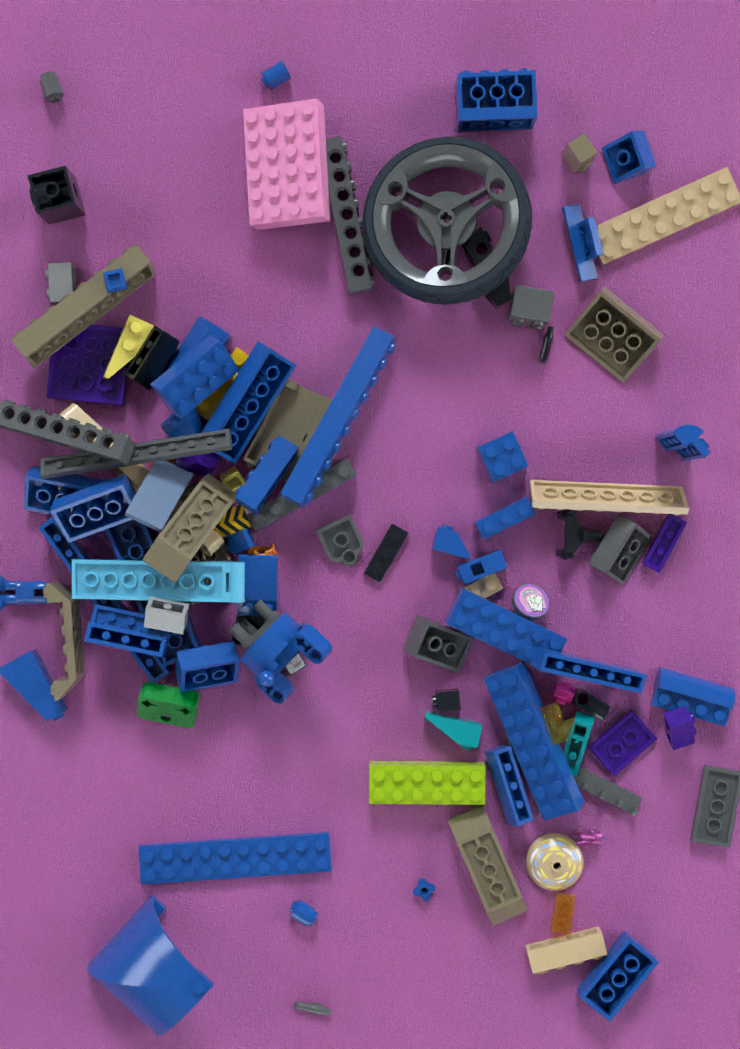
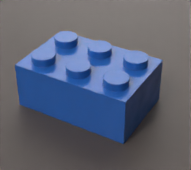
[175,641,240,693]

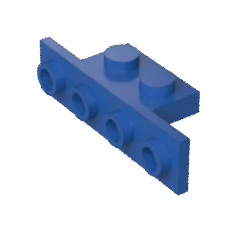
[562,204,603,282]

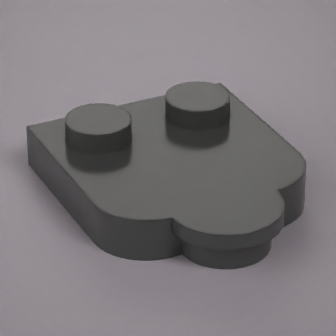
[316,514,363,566]

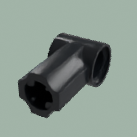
[572,688,610,721]

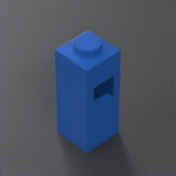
[455,549,508,584]

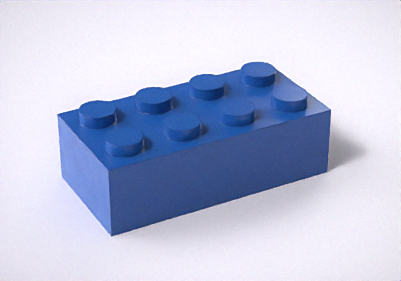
[150,335,240,419]
[50,474,136,543]
[576,930,659,1022]

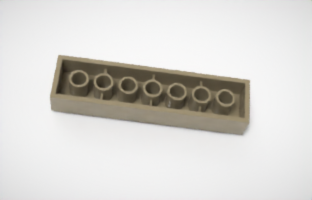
[11,244,156,368]

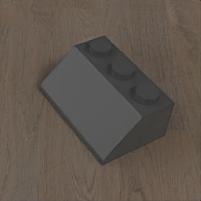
[589,515,653,586]

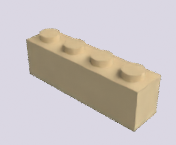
[525,926,608,974]

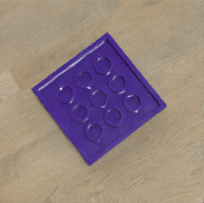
[46,325,128,406]

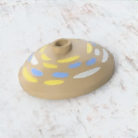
[526,833,583,891]

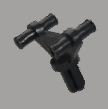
[556,509,603,560]

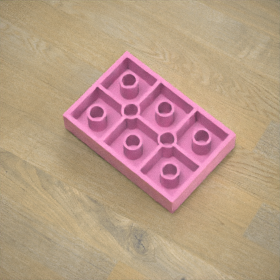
[243,98,330,230]

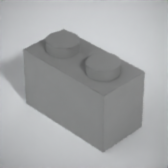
[45,262,77,305]
[144,597,189,634]

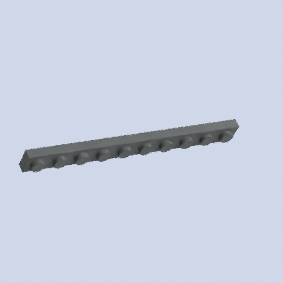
[40,429,232,479]

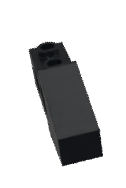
[462,227,511,309]

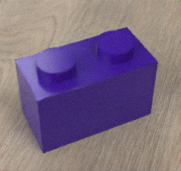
[663,706,697,750]

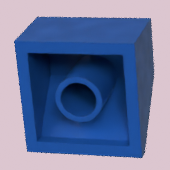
[602,130,657,184]

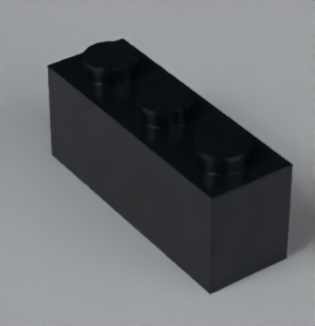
[124,325,180,390]

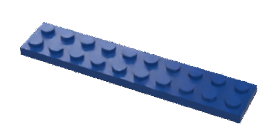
[138,832,332,885]

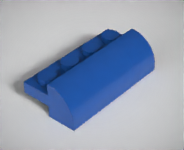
[655,425,711,461]
[84,604,170,658]
[650,667,735,727]

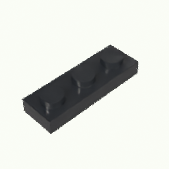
[364,524,408,582]

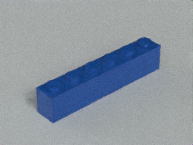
[530,646,647,693]

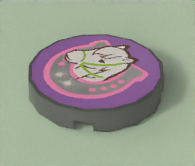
[512,584,550,621]

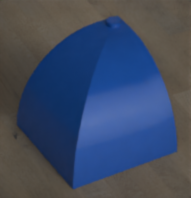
[87,894,214,1036]

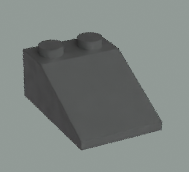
[403,615,474,673]

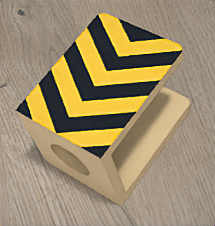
[215,505,252,538]

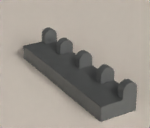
[574,766,642,816]

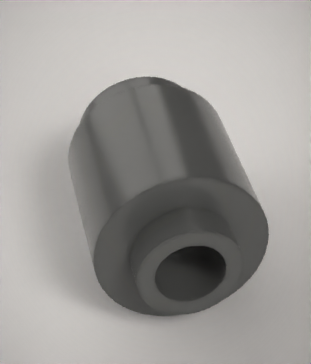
[40,71,64,103]

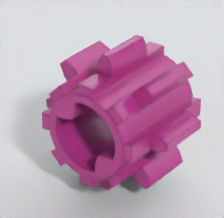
[551,680,576,705]

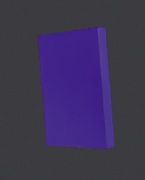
[588,709,657,776]

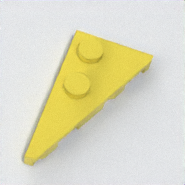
[103,315,154,379]

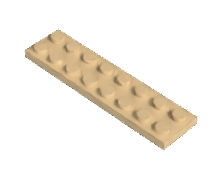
[597,167,740,266]
[529,480,689,515]

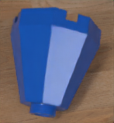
[161,407,203,438]

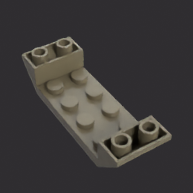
[142,473,236,583]
[43,581,85,701]
[447,805,528,926]

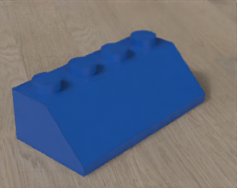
[161,316,232,375]
[23,466,106,515]

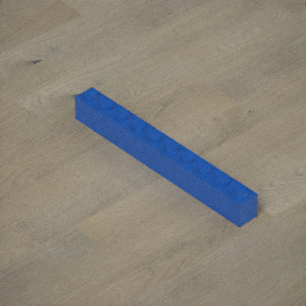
[280,326,396,508]
[39,517,172,683]

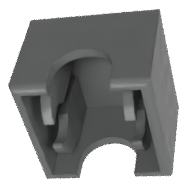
[507,285,554,330]

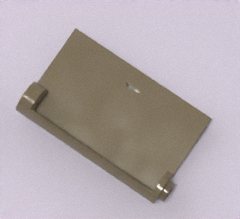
[243,379,332,480]

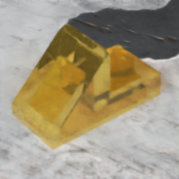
[541,702,575,745]

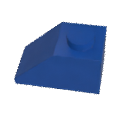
[431,524,470,559]
[225,528,257,555]

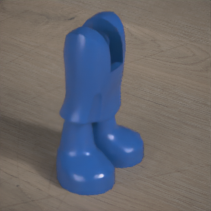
[0,575,49,611]

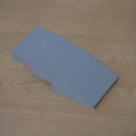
[125,460,194,532]

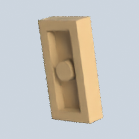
[464,573,503,598]

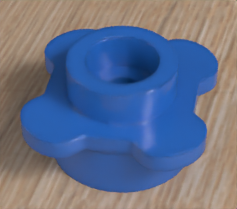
[413,878,436,901]

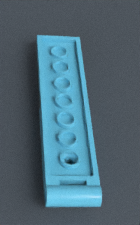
[72,559,245,603]

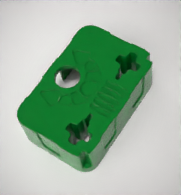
[137,682,200,728]

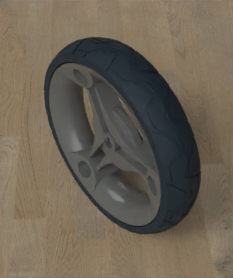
[362,136,532,305]

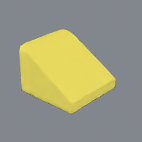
[219,466,246,492]

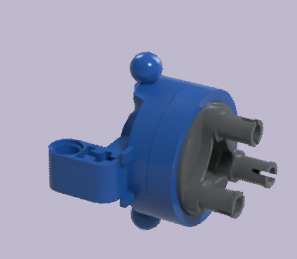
[229,599,332,704]

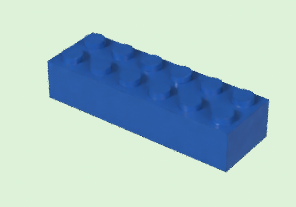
[201,341,296,464]
[444,587,567,674]

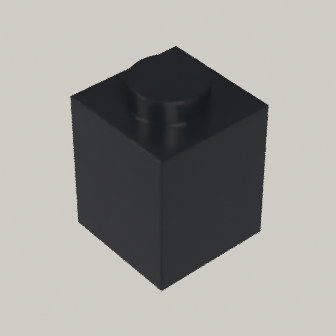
[432,688,461,712]

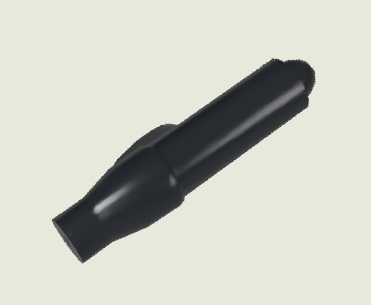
[539,326,554,364]

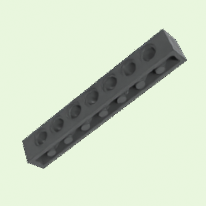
[326,136,375,295]
[0,399,136,465]

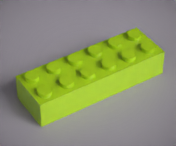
[369,761,486,805]

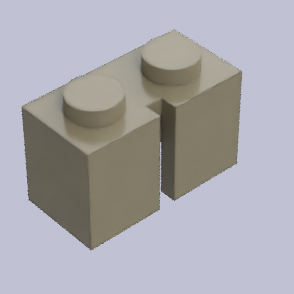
[562,133,597,174]

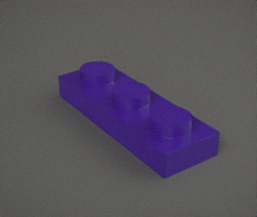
[641,514,687,573]

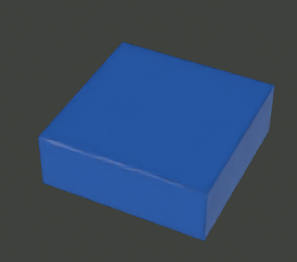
[103,268,128,293]

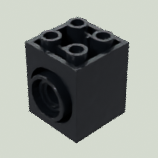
[27,165,86,224]

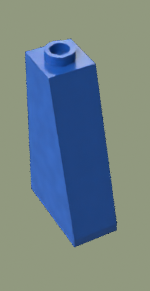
[0,649,68,721]

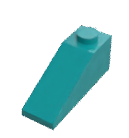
[424,711,482,750]
[563,711,595,777]

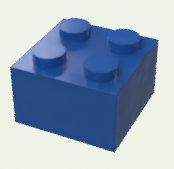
[476,431,529,483]

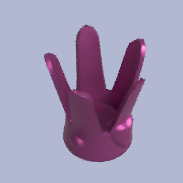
[575,827,605,847]

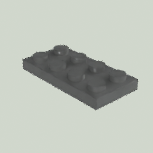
[690,764,740,848]

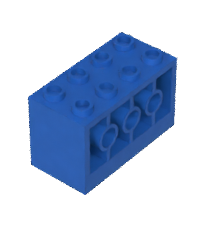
[455,68,538,132]

